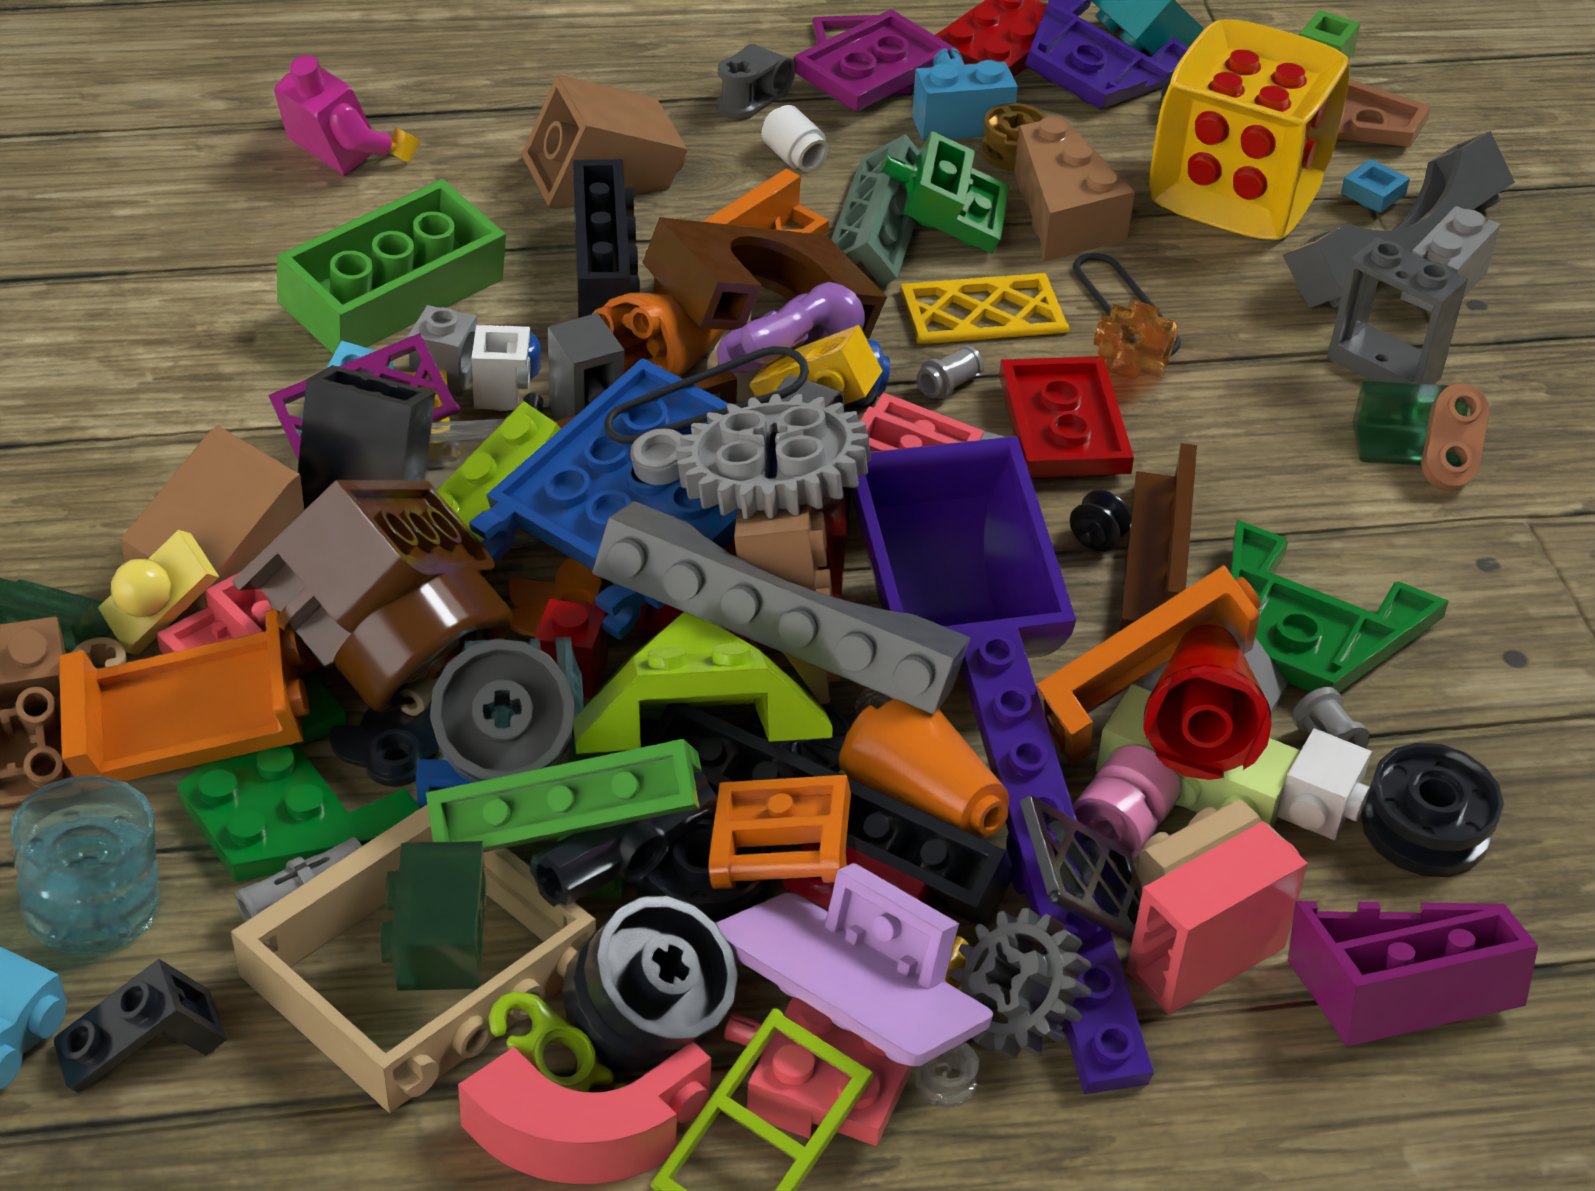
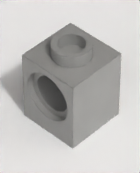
[408,305,478,397]

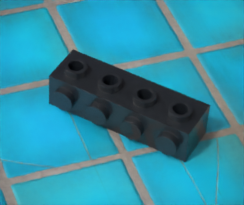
[573,159,640,318]

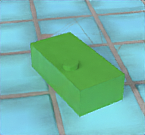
[277,179,506,355]

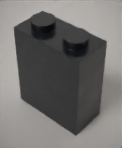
[297,365,435,509]

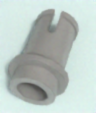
[917,345,984,399]

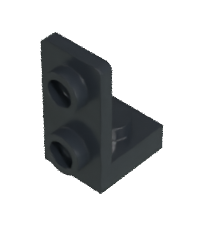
[54,959,227,1093]

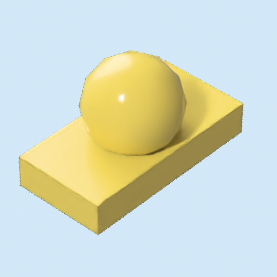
[98,530,219,655]

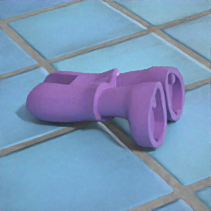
[717,282,865,373]

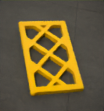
[900,273,1070,345]

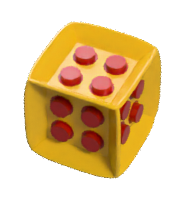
[1149,19,1350,240]

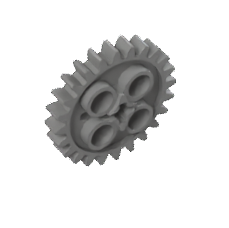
[676,394,871,519]

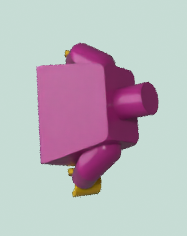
[274,55,421,176]

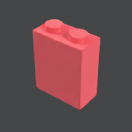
[1126,821,1308,1015]

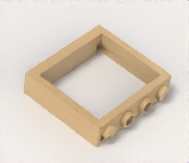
[231,804,596,1113]

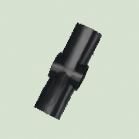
[530,772,717,907]

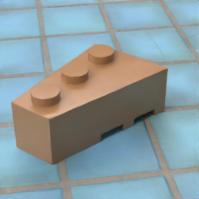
[1014,116,1135,262]

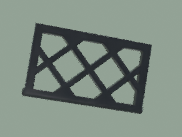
[1019,795,1142,943]

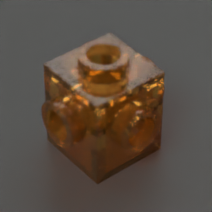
[1094,300,1179,379]

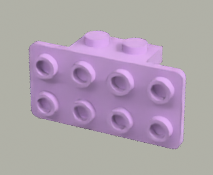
[716,863,993,1066]

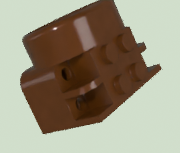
[231,480,513,712]

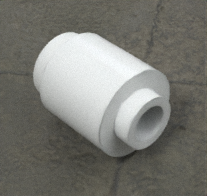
[761,105,829,172]

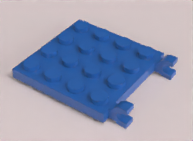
[468,358,778,640]

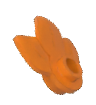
[509,558,602,636]

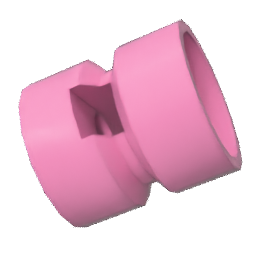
[1072,745,1181,860]

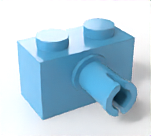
[912,48,1018,142]

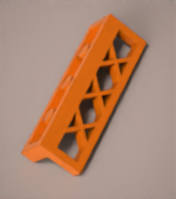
[654,168,829,294]

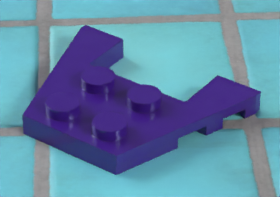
[1025,0,1189,109]

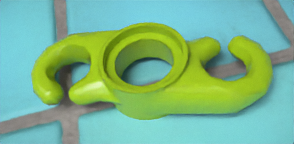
[488,991,627,1092]

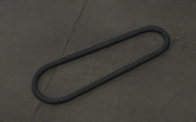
[604,346,809,444]

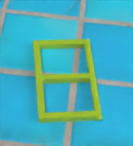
[650,1008,875,1191]

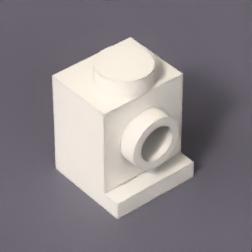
[471,325,530,411]

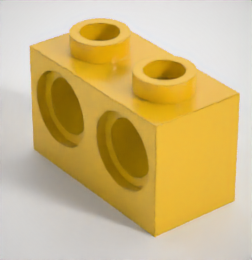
[749,325,882,405]

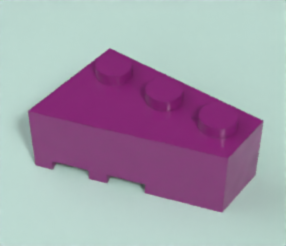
[1287,901,1538,1047]

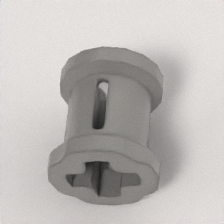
[1292,687,1370,749]

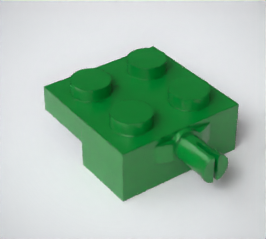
[879,131,1010,254]

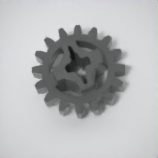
[949,908,1091,1058]

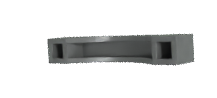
[1283,131,1515,308]
[592,501,971,714]

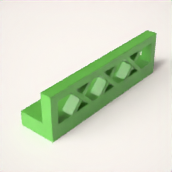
[426,739,702,861]

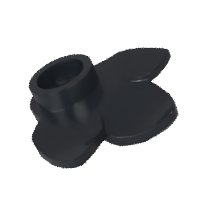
[329,707,440,787]

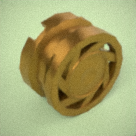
[980,103,1047,171]

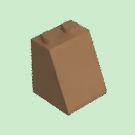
[521,74,688,209]
[121,426,304,620]

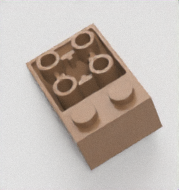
[734,503,840,704]
[0,616,81,808]

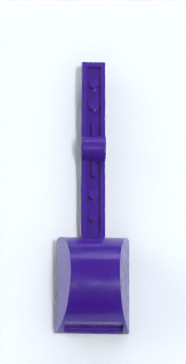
[850,436,1154,1094]

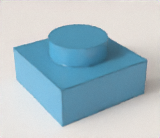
[1341,159,1410,213]

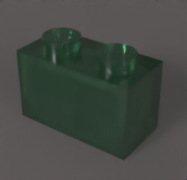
[381,841,487,991]

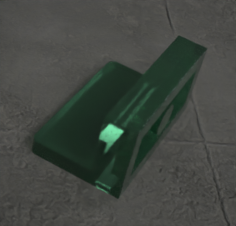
[1352,381,1469,467]
[0,578,112,654]

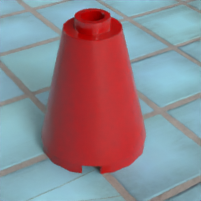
[1143,624,1272,780]

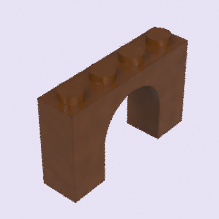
[642,217,887,339]

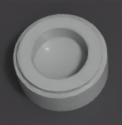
[630,429,682,485]

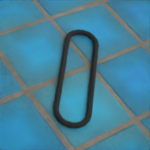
[1073,253,1181,357]

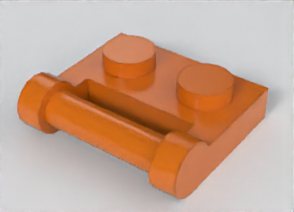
[709,775,851,889]

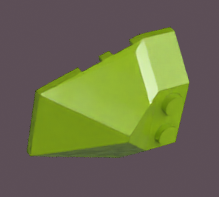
[573,612,832,754]

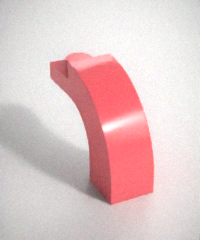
[458,1042,711,1184]

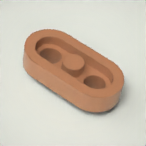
[1421,383,1489,491]

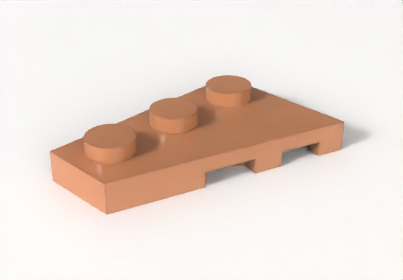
[1337,79,1431,147]

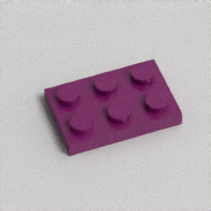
[793,9,955,112]

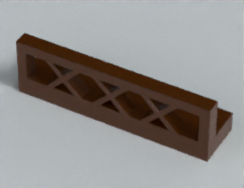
[1119,443,1197,631]

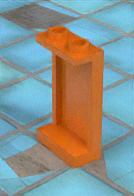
[1036,565,1261,766]
[59,609,310,791]

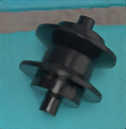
[1069,490,1132,552]

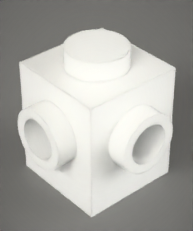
[1277,728,1372,840]

